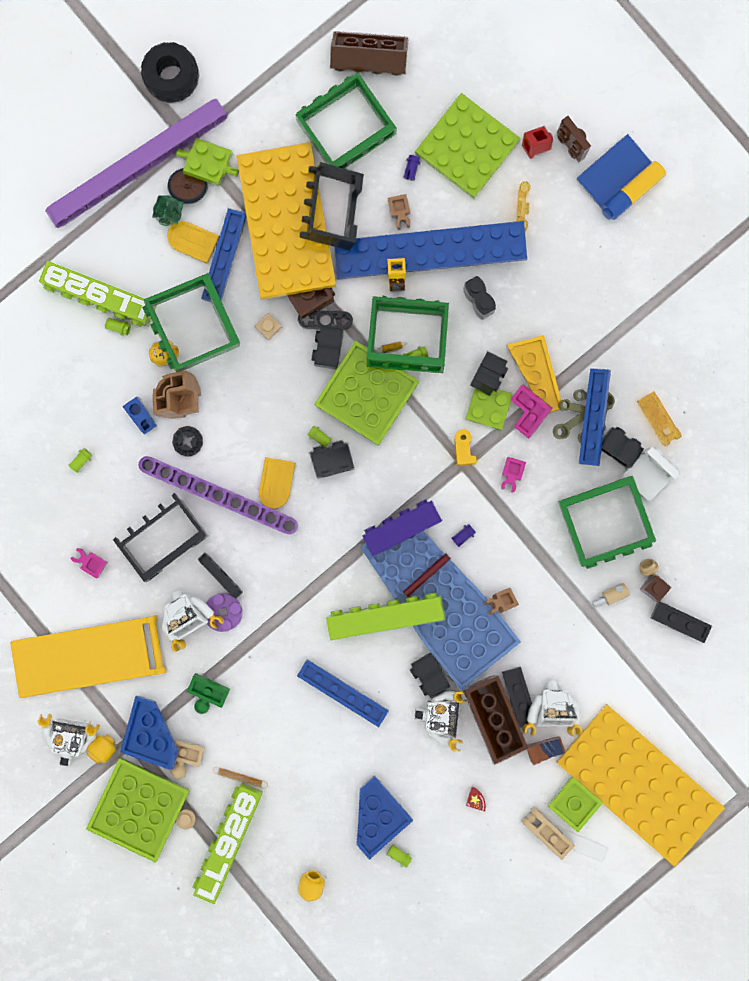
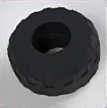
[141,42,199,103]

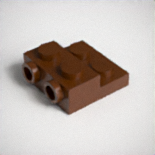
[287,288,335,319]

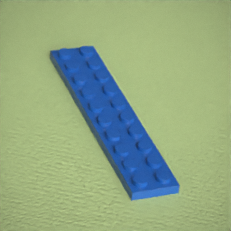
[335,221,527,279]

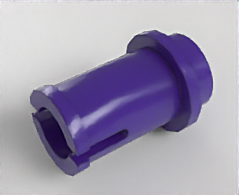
[403,155,421,181]
[451,524,476,547]

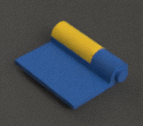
[576,134,666,220]

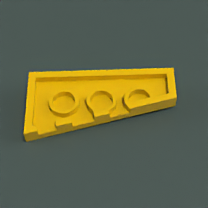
[506,335,561,413]

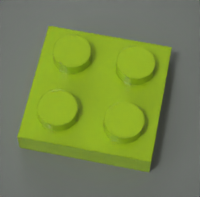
[465,388,513,431]
[547,777,603,832]

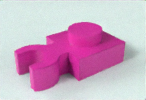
[501,457,526,493]
[70,548,108,579]

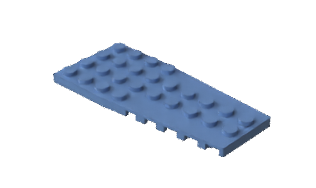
[361,516,521,690]

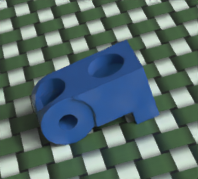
[122,397,157,435]

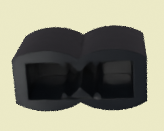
[464,276,496,320]
[311,327,344,370]
[470,351,508,396]
[601,427,644,468]
[409,652,451,698]

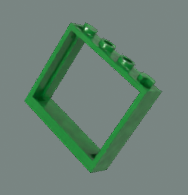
[295,73,397,169]
[142,273,240,372]
[367,295,449,374]
[558,475,656,569]

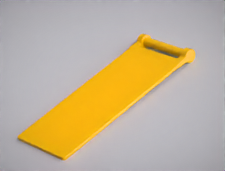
[10,616,166,698]

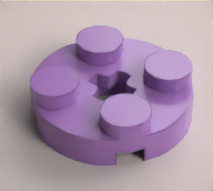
[206,593,242,632]

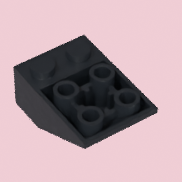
[309,440,355,479]

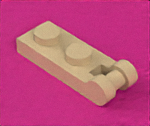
[521,807,575,860]

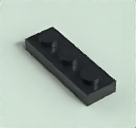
[650,601,712,643]
[502,666,536,728]

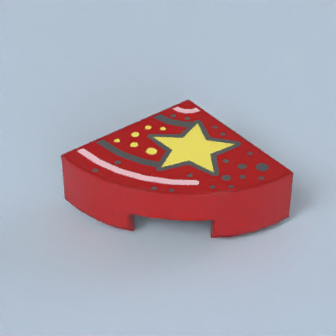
[466,786,486,812]

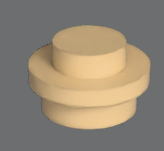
[639,559,659,576]
[176,809,196,829]

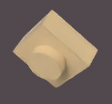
[255,313,282,341]

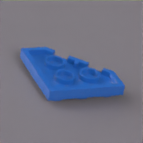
[120,696,179,770]
[357,775,413,860]

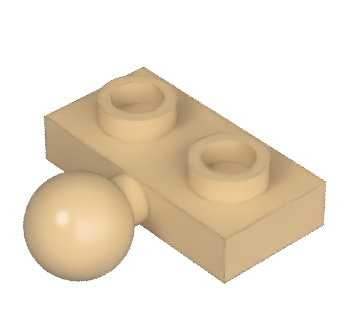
[171,738,205,779]

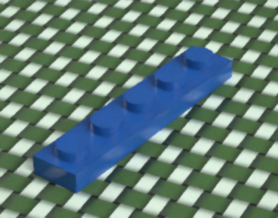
[201,208,247,302]
[579,368,611,466]
[297,659,389,727]

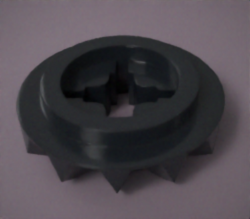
[172,426,203,456]

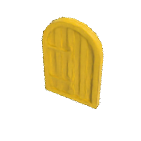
[167,221,220,264]
[259,457,295,509]

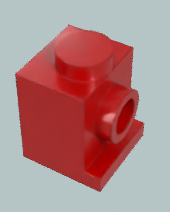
[522,126,553,159]

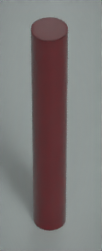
[403,553,451,597]

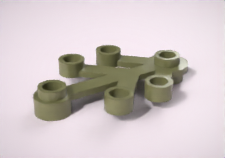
[553,389,615,443]

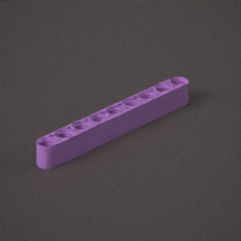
[138,456,298,534]

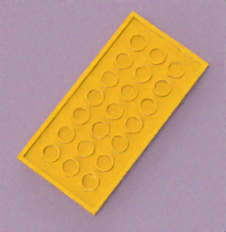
[237,142,336,300]
[556,704,725,867]

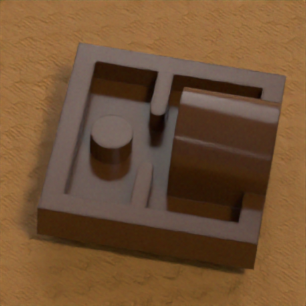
[557,116,591,162]

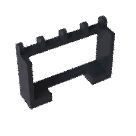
[299,162,364,251]
[113,493,209,582]

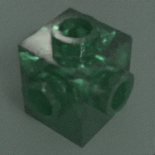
[152,195,184,227]

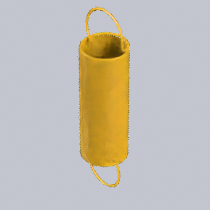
[377,341,408,352]

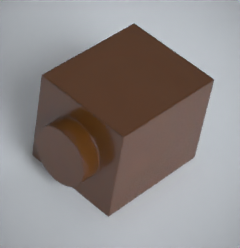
[640,575,672,602]

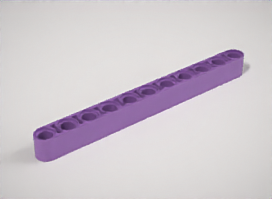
[45,99,228,228]

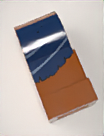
[527,736,565,765]

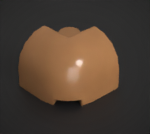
[152,370,201,418]

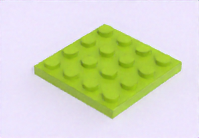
[415,93,521,199]
[314,340,420,446]
[86,757,190,863]

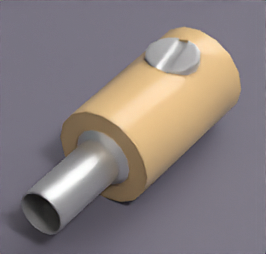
[592,583,630,607]

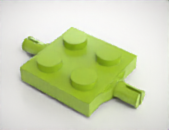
[176,138,239,186]

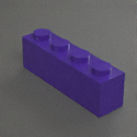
[362,499,442,556]

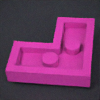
[510,384,553,439]

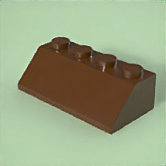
[330,31,408,76]
[464,675,529,765]

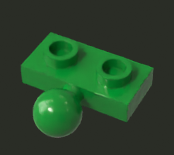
[187,673,230,714]

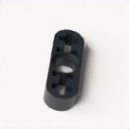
[298,311,353,330]
[198,552,243,599]

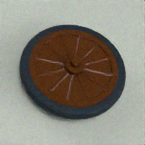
[167,168,208,204]

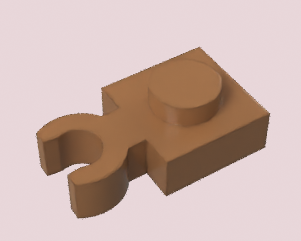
[388,194,410,230]
[483,588,519,615]

